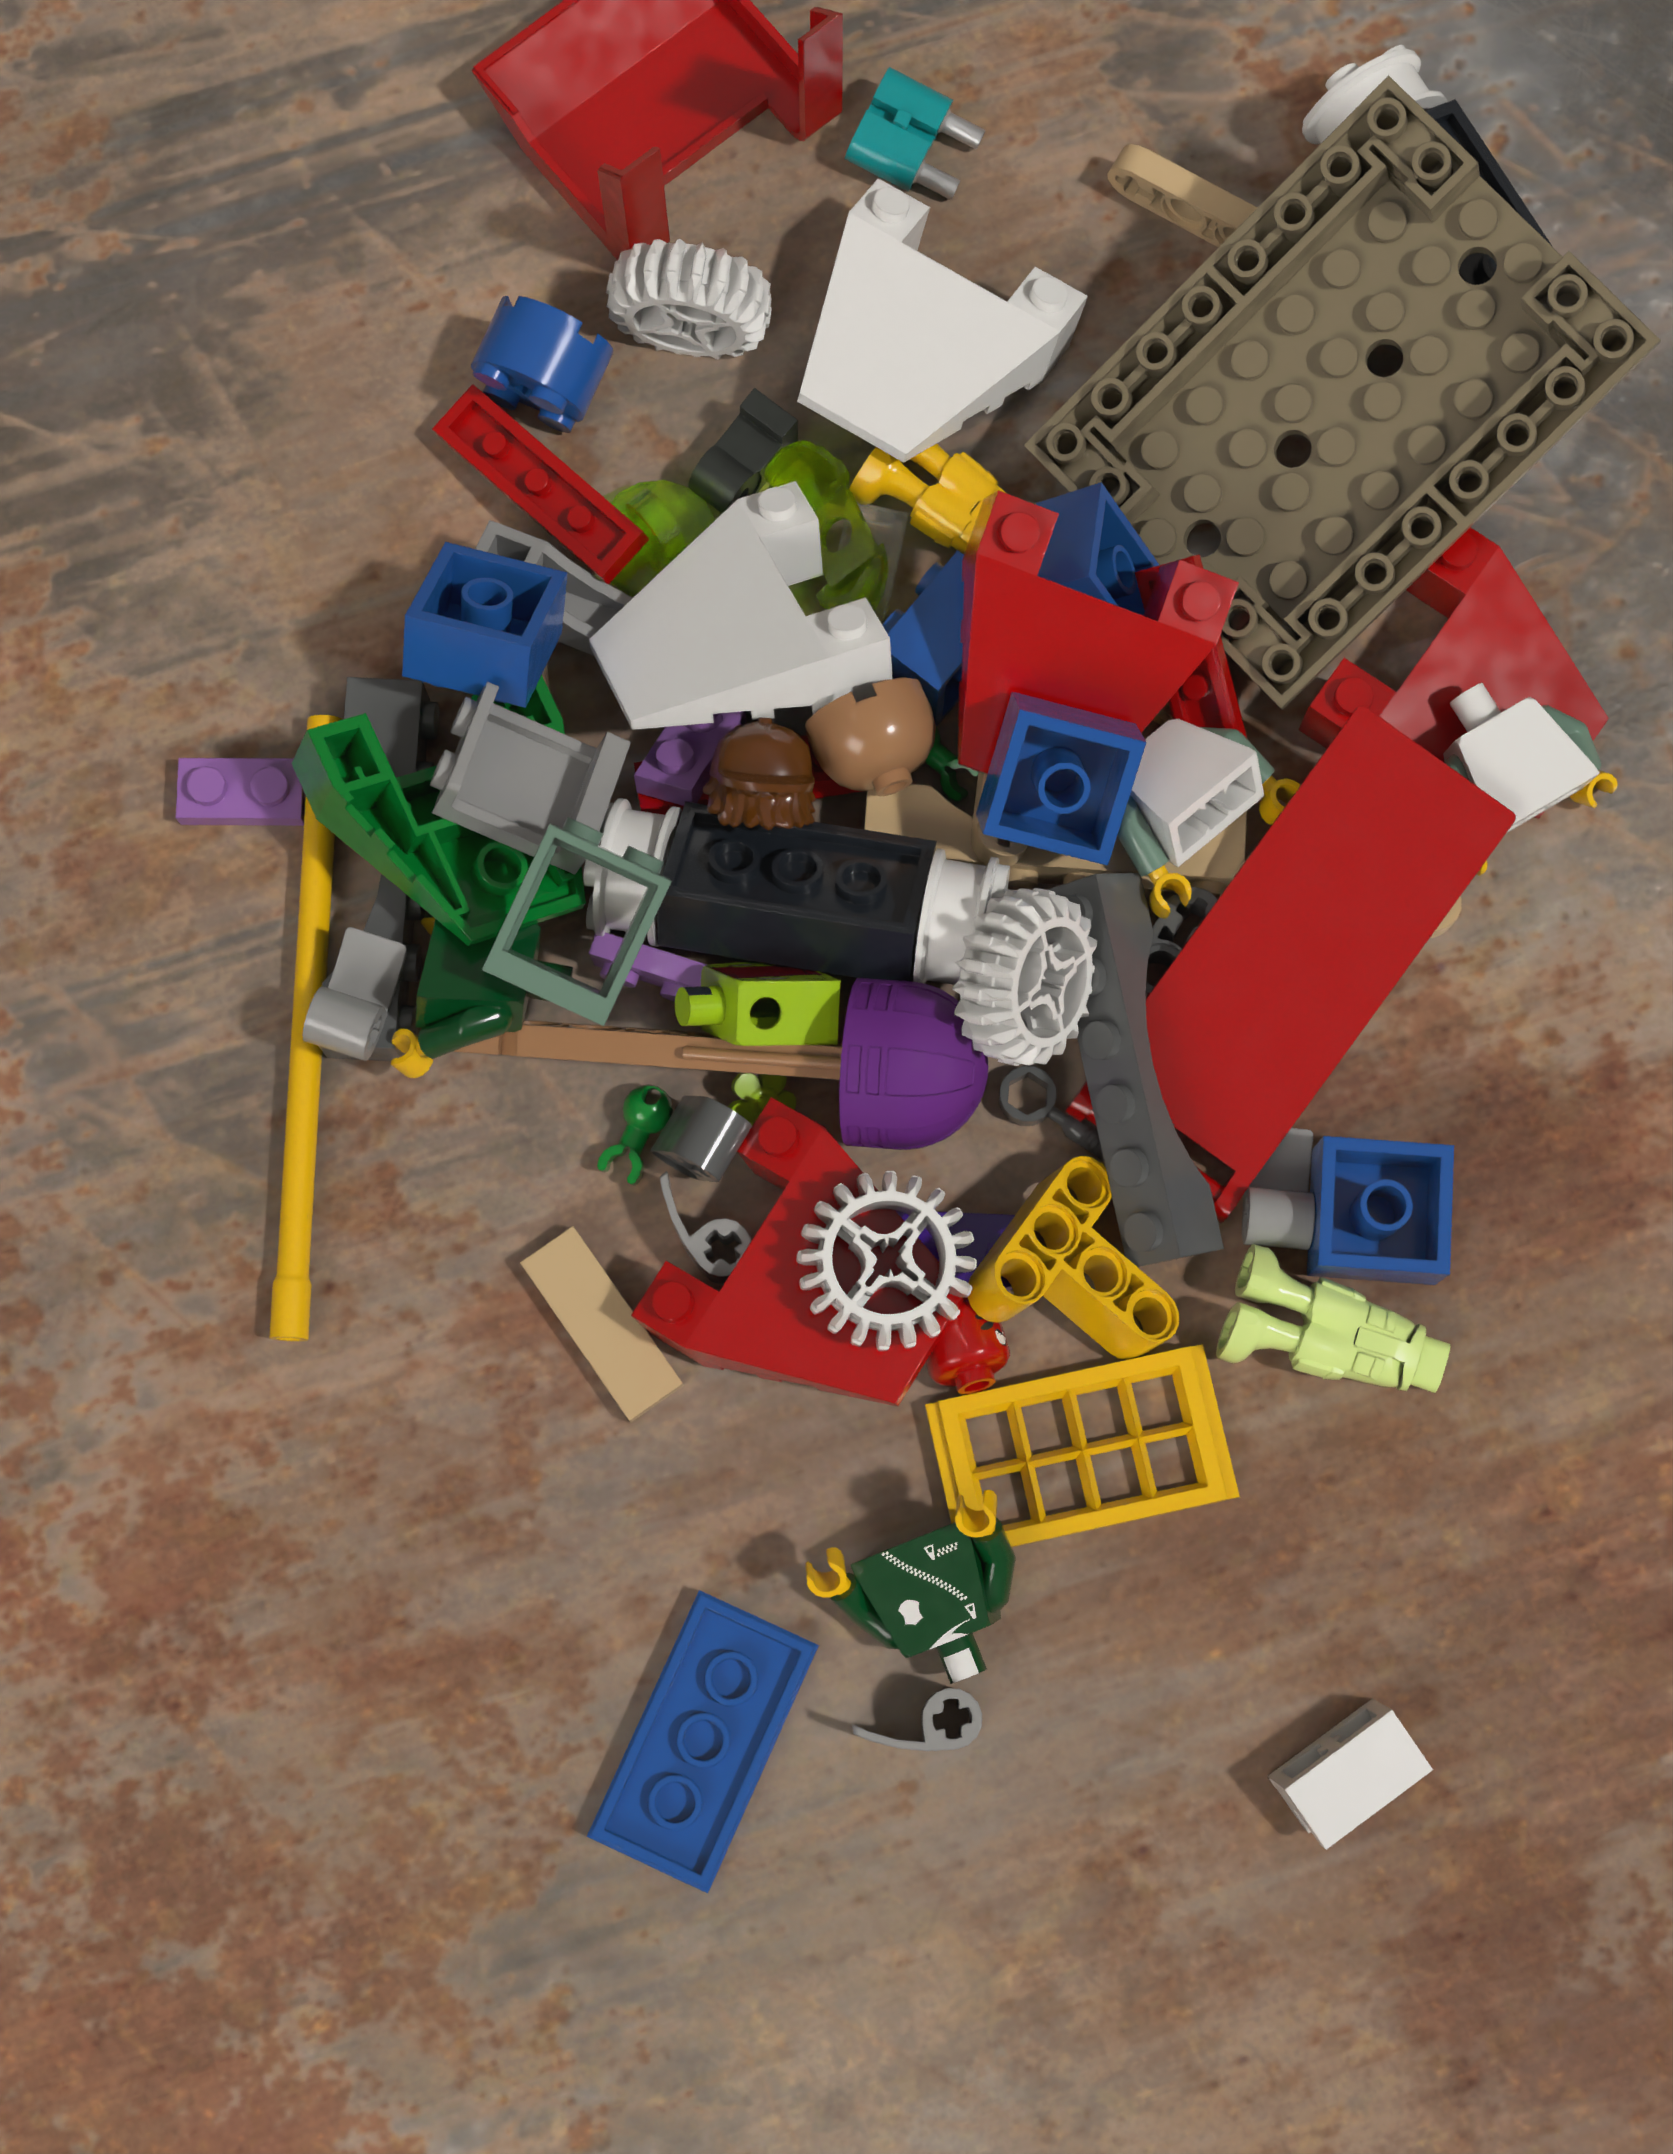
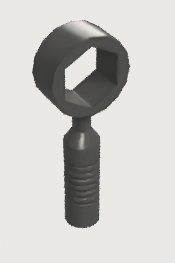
[999,1066,1104,1162]

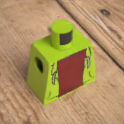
[675,961,841,1046]

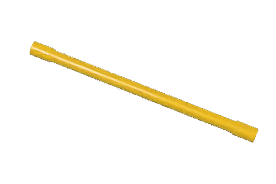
[269,715,343,1341]

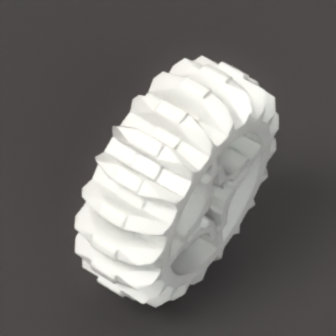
[606,239,772,360]
[952,888,1097,1066]
[796,1171,977,1351]

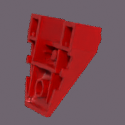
[958,490,1239,775]
[1298,527,1609,819]
[631,1097,966,1407]

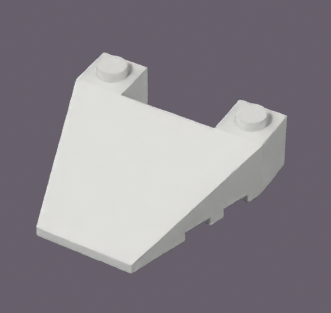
[797,178,1088,463]
[589,481,892,730]

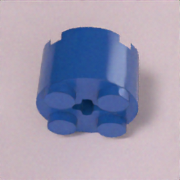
[471,296,614,433]

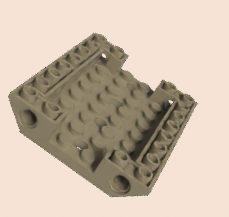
[1024,75,1661,710]

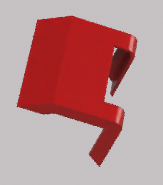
[471,0,843,260]

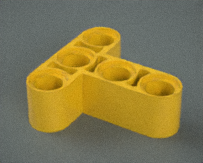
[968,1156,1179,1360]

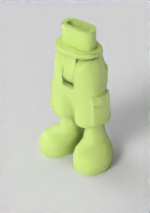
[1216,1244,1451,1393]

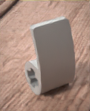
[302,927,407,1061]
[1242,1128,1315,1250]
[660,1171,751,1285]
[852,1688,982,1751]

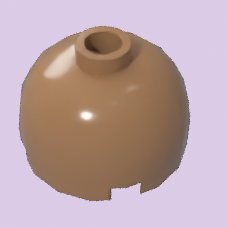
[805,677,936,796]

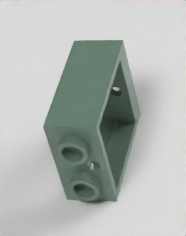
[482,817,672,1026]

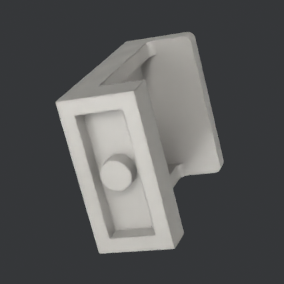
[430,681,631,874]

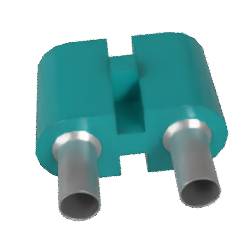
[844,67,985,200]

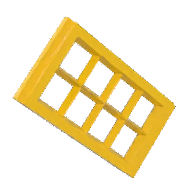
[925,1344,1240,1547]

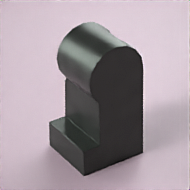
[688,388,798,513]

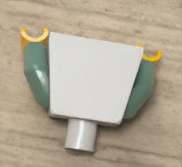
[1443,683,1618,876]
[1118,719,1300,919]

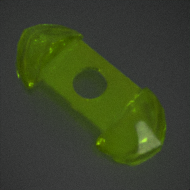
[764,440,889,611]

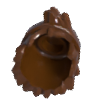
[703,717,816,830]

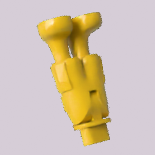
[847,444,1006,554]

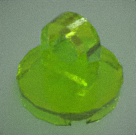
[610,480,715,597]

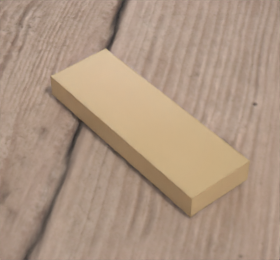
[520,1226,684,1423]

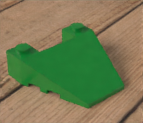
[291,675,586,946]

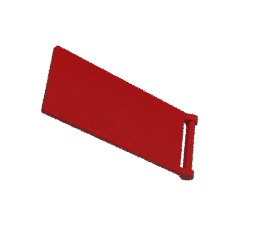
[1065,706,1516,1224]

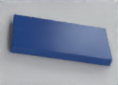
[587,1590,819,1893]

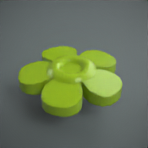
[728,1073,796,1126]

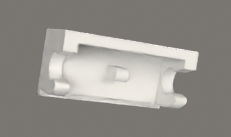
[1267,1698,1433,1850]

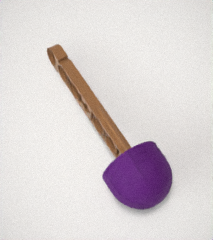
[454,978,988,1150]

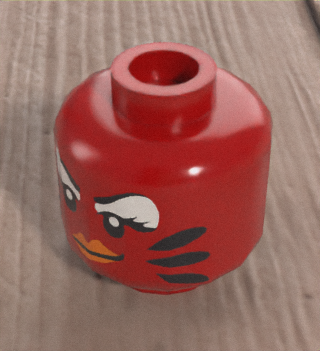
[925,1297,1010,1394]

